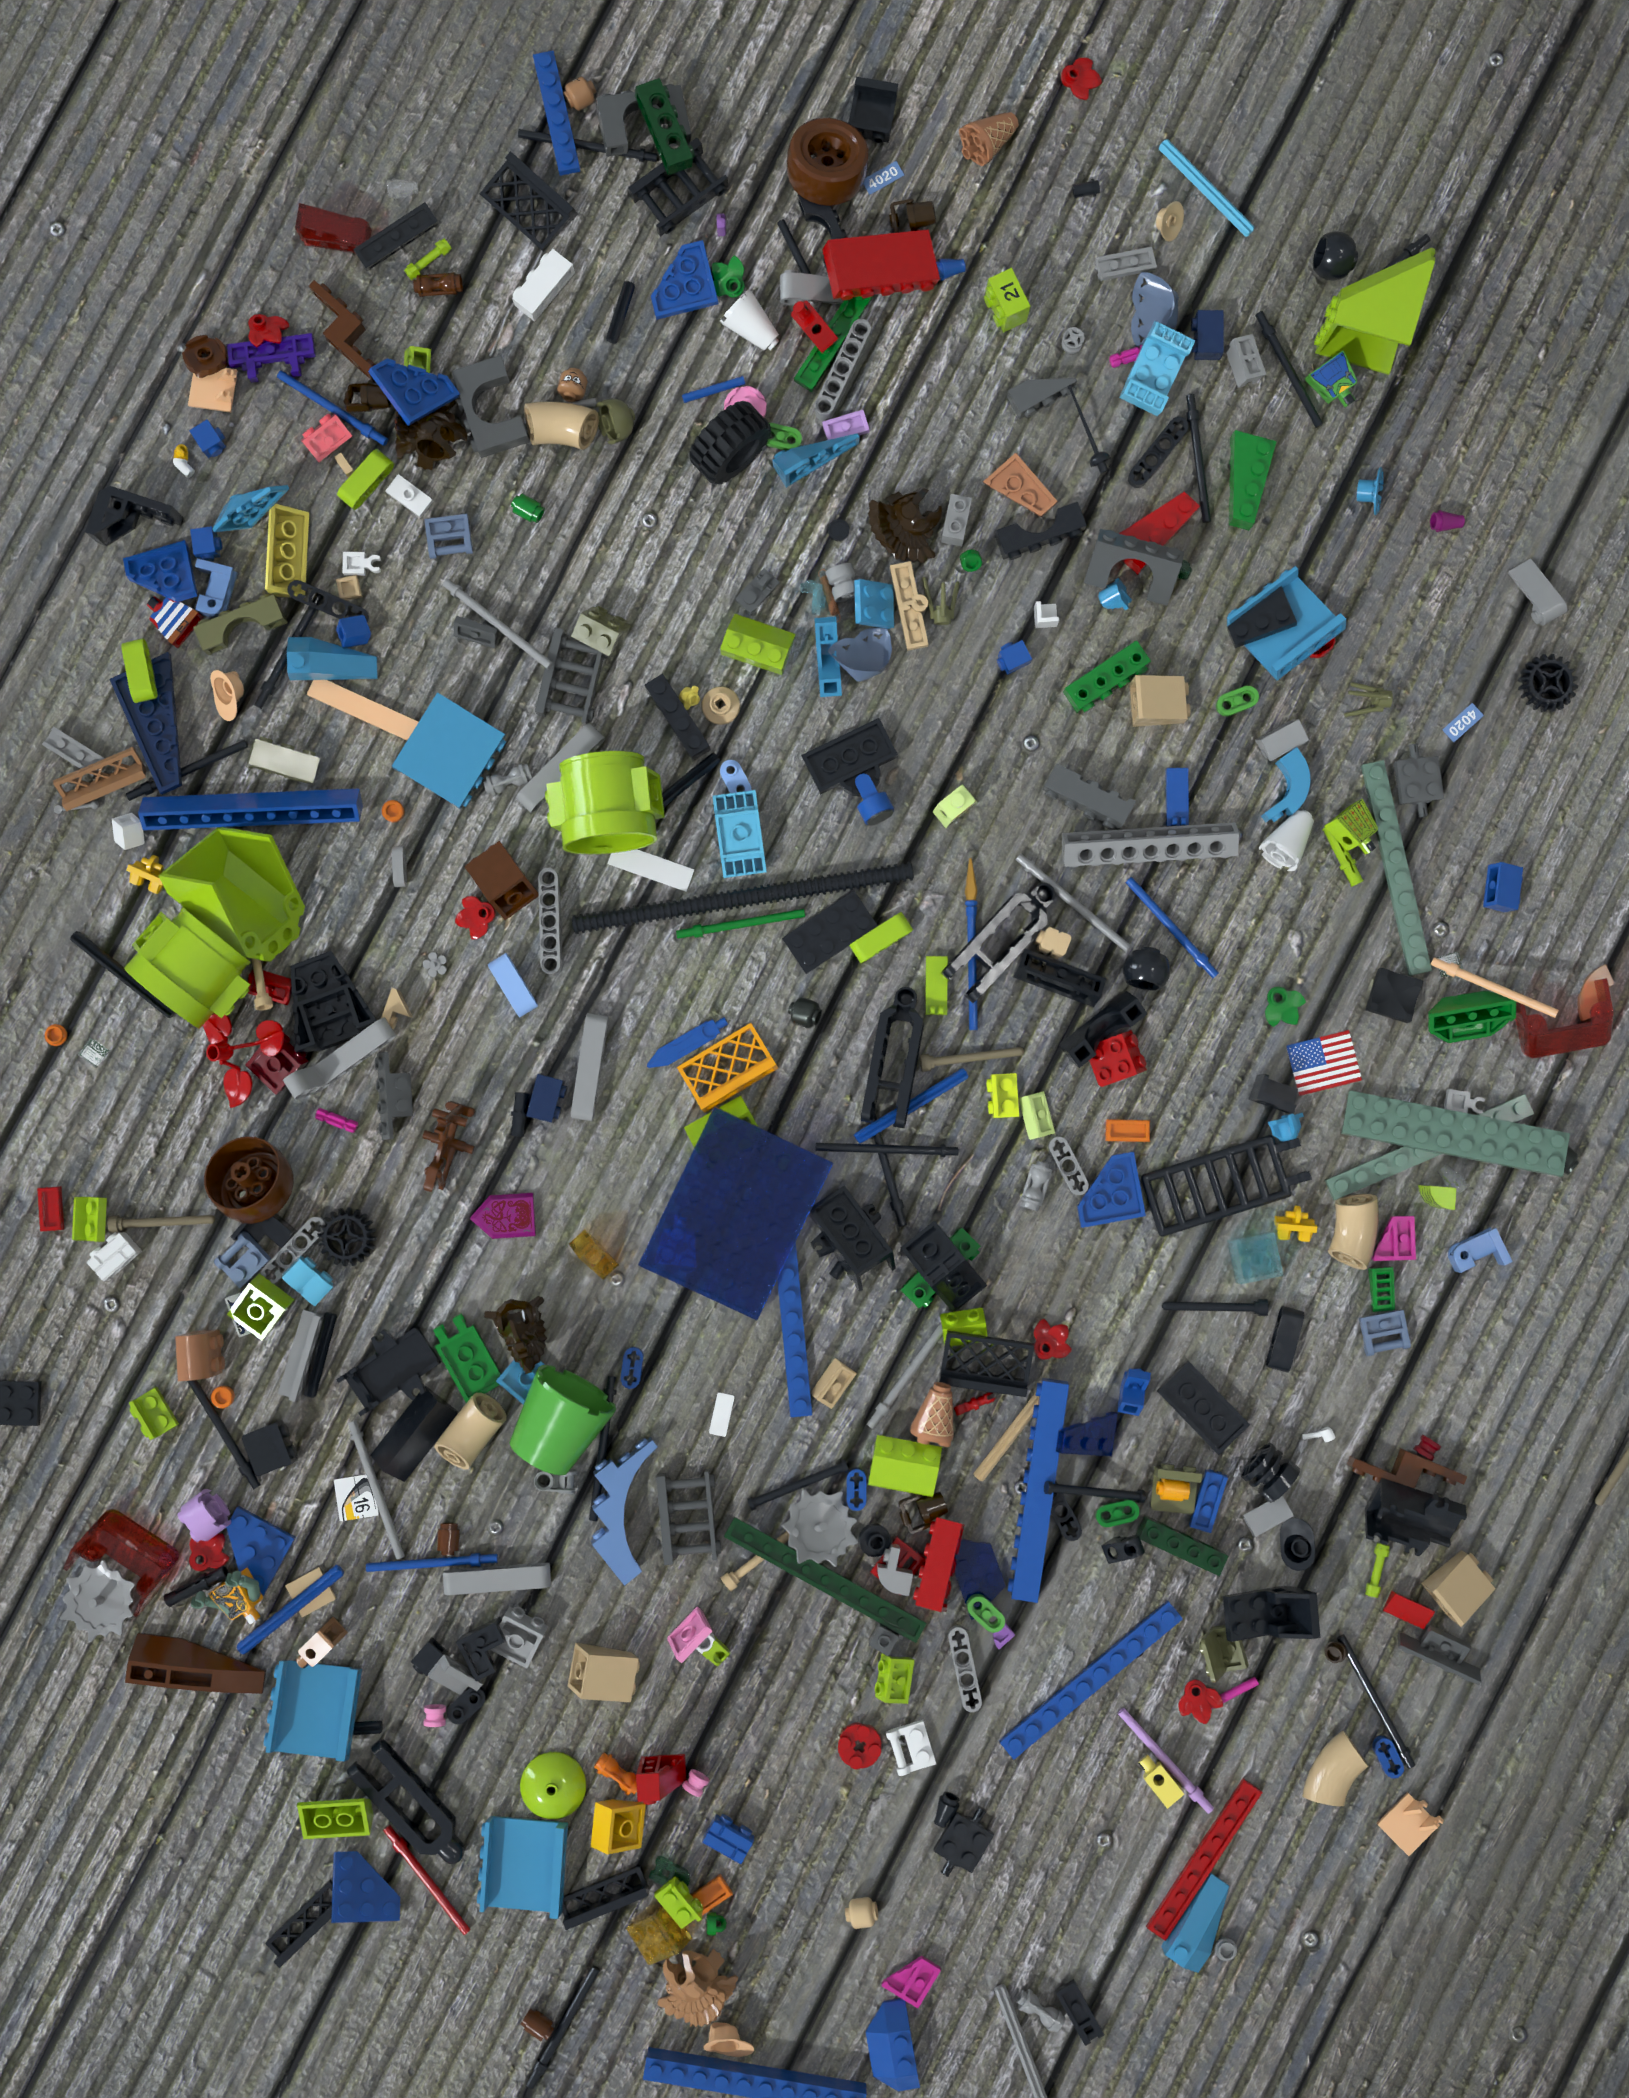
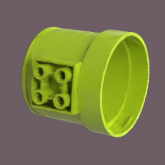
[545,751,665,854]
[124,907,251,1029]

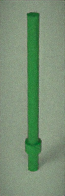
[676,909,805,939]

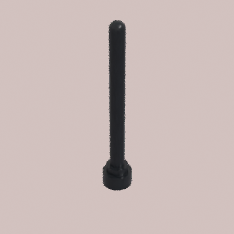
[1162,1299,1268,1316]

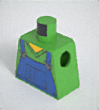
[1305,350,1357,408]

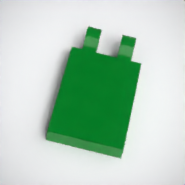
[433,1313,502,1403]

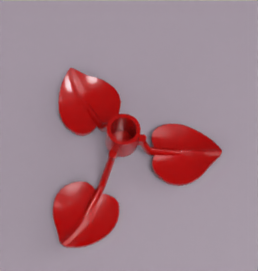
[203,1013,284,1108]

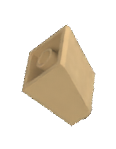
[1129,675,1190,727]
[1421,1550,1495,1627]
[568,1643,640,1702]

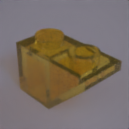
[569,1229,619,1279]

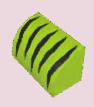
[1418,1185,1456,1210]

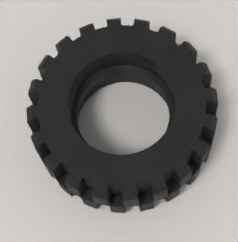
[689,401,771,485]

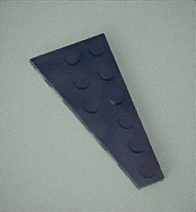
[109,652,182,795]

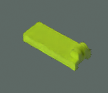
[925,956,948,1015]

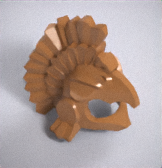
[657,1949,738,2027]

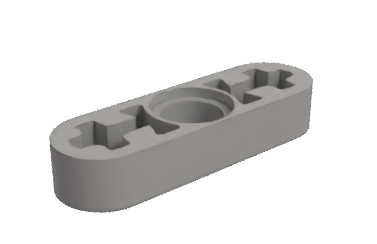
[1048,1137,1089,1195]

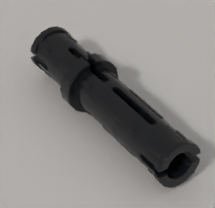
[164,1565,229,1607]

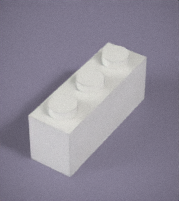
[512,249,575,322]

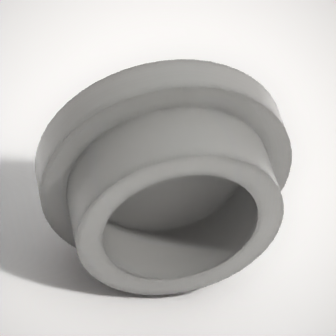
[1215,1938,1237,1961]

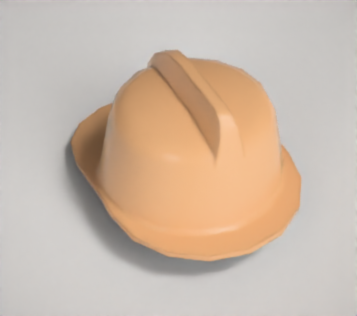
[210,670,244,721]
[704,2022,754,2057]

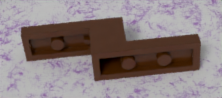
[308,280,376,383]
[1347,1448,1467,1488]

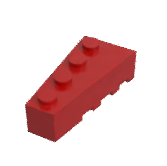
[1119,492,1200,575]
[913,1517,965,1612]

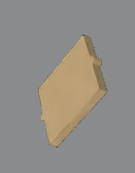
[285,1567,337,1617]

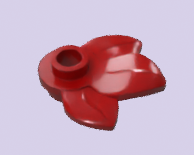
[1061,58,1102,100]
[248,314,289,347]
[455,896,496,940]
[1033,1319,1072,1360]
[189,1534,230,1571]
[1178,1679,1223,1724]

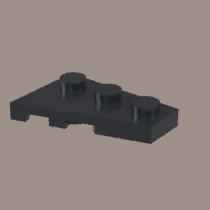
[1227,586,1297,648]

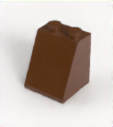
[464,841,539,920]

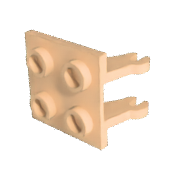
[188,368,238,413]
[1377,1792,1444,1856]

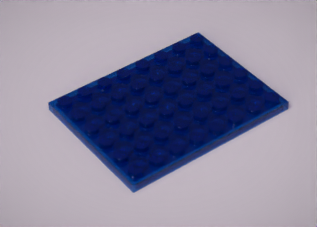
[638,1106,834,1320]

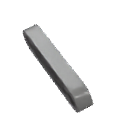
[261,1216,327,1284]
[948,1625,982,1712]

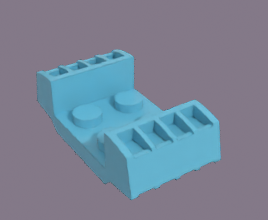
[1119,321,1195,416]
[712,790,767,878]

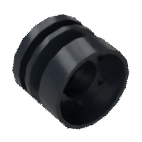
[1240,1443,1300,1503]

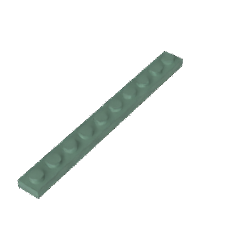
[1361,760,1432,976]
[1325,1094,1534,1200]

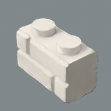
[87,1232,142,1281]

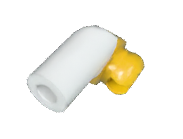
[173,444,195,478]

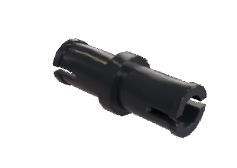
[510,1092,529,1137]

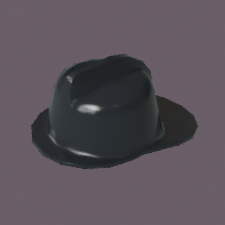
[1280,1518,1316,1571]

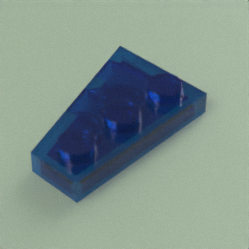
[1056,1411,1118,1456]

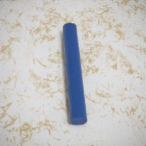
[682,376,745,403]

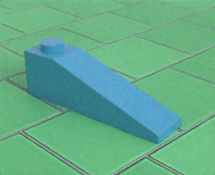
[287,637,378,681]

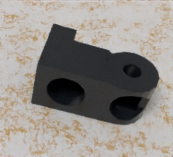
[1101,1535,1145,1564]

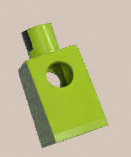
[1324,799,1378,855]

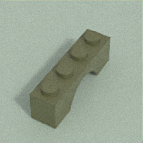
[193,594,288,655]

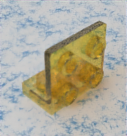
[626,1905,692,1965]

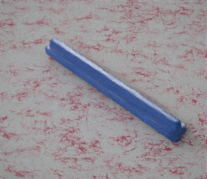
[854,1068,969,1144]
[236,1565,344,1655]

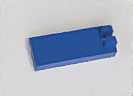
[1165,768,1189,827]
[1189,1469,1228,1533]

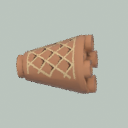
[959,112,1019,166]
[910,1382,954,1447]

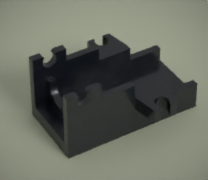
[808,1185,896,1292]
[336,1326,442,1416]
[1365,1478,1467,1556]

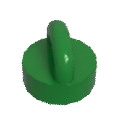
[960,549,982,572]
[706,1912,727,1936]

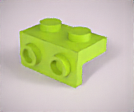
[940,1308,987,1346]

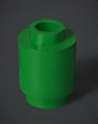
[511,493,545,523]

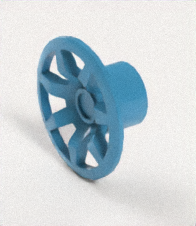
[1357,467,1384,516]

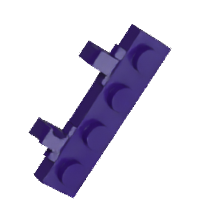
[227,333,316,383]

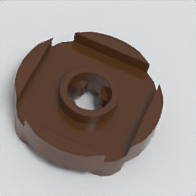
[182,335,227,378]

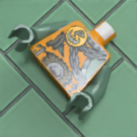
[191,1567,263,1624]

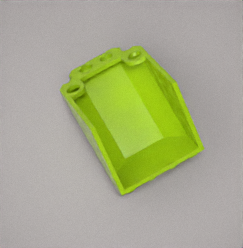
[1314,248,1435,375]
[158,827,305,962]

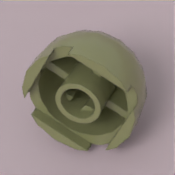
[596,398,635,445]

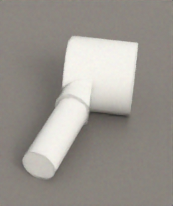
[1302,1427,1335,1442]

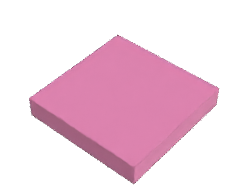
[667,1607,712,1663]

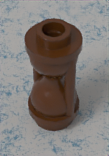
[413,272,463,297]

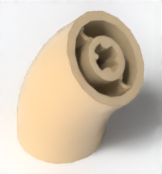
[524,402,599,450]
[1328,1194,1379,1270]
[434,1393,506,1470]
[1302,1730,1369,1806]

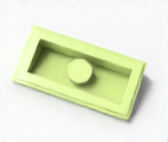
[1019,1091,1055,1140]

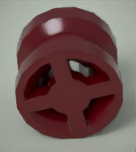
[1413,1434,1441,1461]

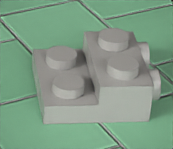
[490,1606,548,1669]

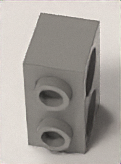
[941,494,972,547]

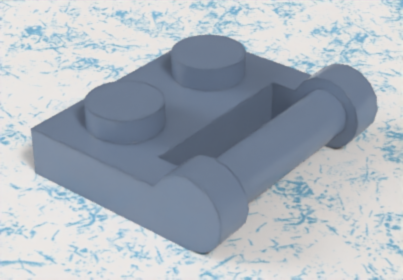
[424,514,473,559]
[214,1231,272,1289]
[1359,1309,1411,1357]

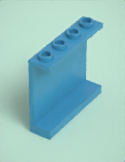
[1227,566,1346,680]
[392,692,507,809]
[264,1660,362,1762]
[477,1816,568,1919]

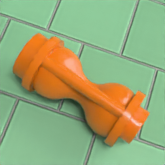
[594,1752,637,1796]

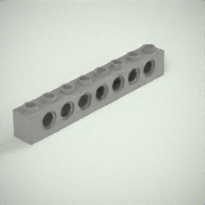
[1062,822,1239,868]

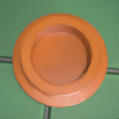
[45,1024,67,1046]

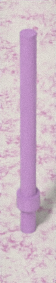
[1118,1708,1214,1814]

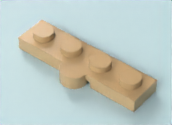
[890,561,928,651]

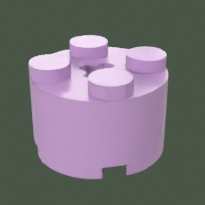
[178,1489,231,1542]

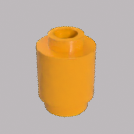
[1156,1478,1190,1501]

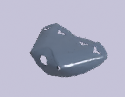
[1131,272,1179,346]
[828,628,892,682]

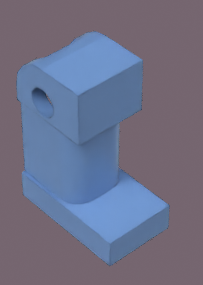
[195,558,238,618]
[1448,1227,1513,1273]

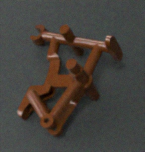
[422,1101,475,1192]

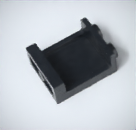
[848,76,898,143]

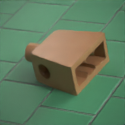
[296,1617,348,1668]

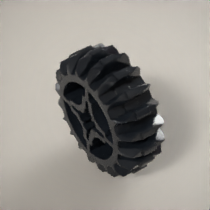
[1518,654,1578,713]
[317,1207,377,1267]

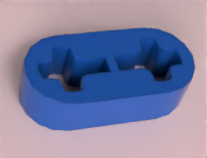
[621,1347,644,1389]
[847,1468,866,1511]
[1372,1735,1404,1779]

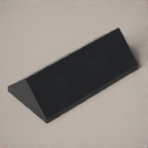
[370,1386,459,1482]

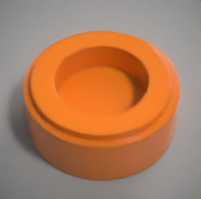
[382,800,405,823]
[211,1386,235,1408]

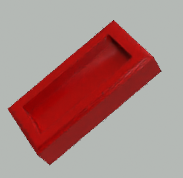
[37,1186,64,1232]

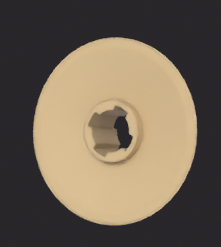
[1156,201,1184,242]
[702,687,740,725]

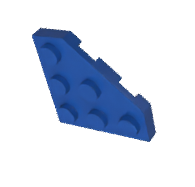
[651,240,719,320]
[368,358,460,426]
[123,540,198,602]
[1077,1152,1146,1228]
[226,1506,296,1596]
[331,1851,400,1923]

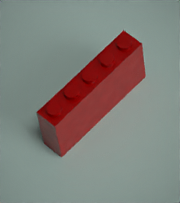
[822,229,940,300]

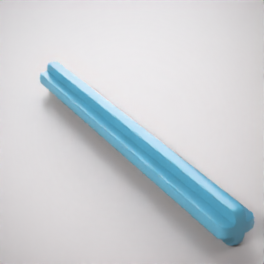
[1159,139,1255,237]

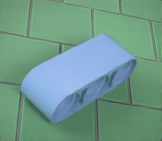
[487,953,538,1017]

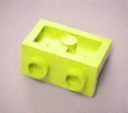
[986,1073,1019,1118]

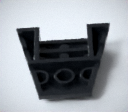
[290,951,377,1053]

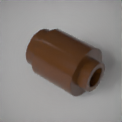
[437,1523,460,1555]
[520,2008,554,2042]

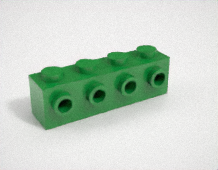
[1063,640,1151,713]
[900,1227,981,1309]

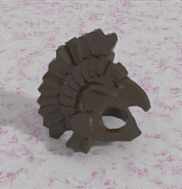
[394,400,467,470]
[868,487,942,563]
[484,1296,547,1374]

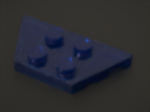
[954,1539,1006,1620]

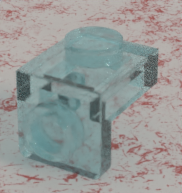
[800,580,826,615]

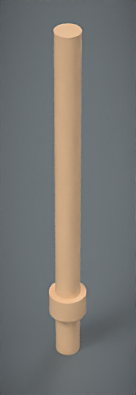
[1431,957,1559,1018]

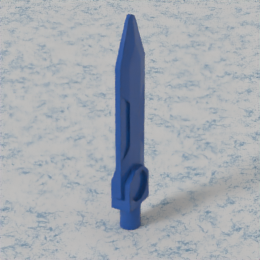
[647,1017,728,1068]

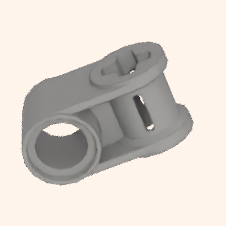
[534,1469,577,1494]

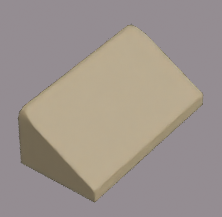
[811,1358,857,1409]

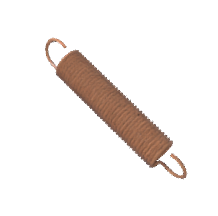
[818,569,840,622]

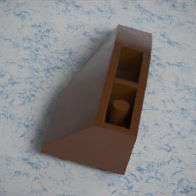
[125,1633,266,1694]

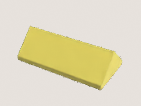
[265,504,309,597]

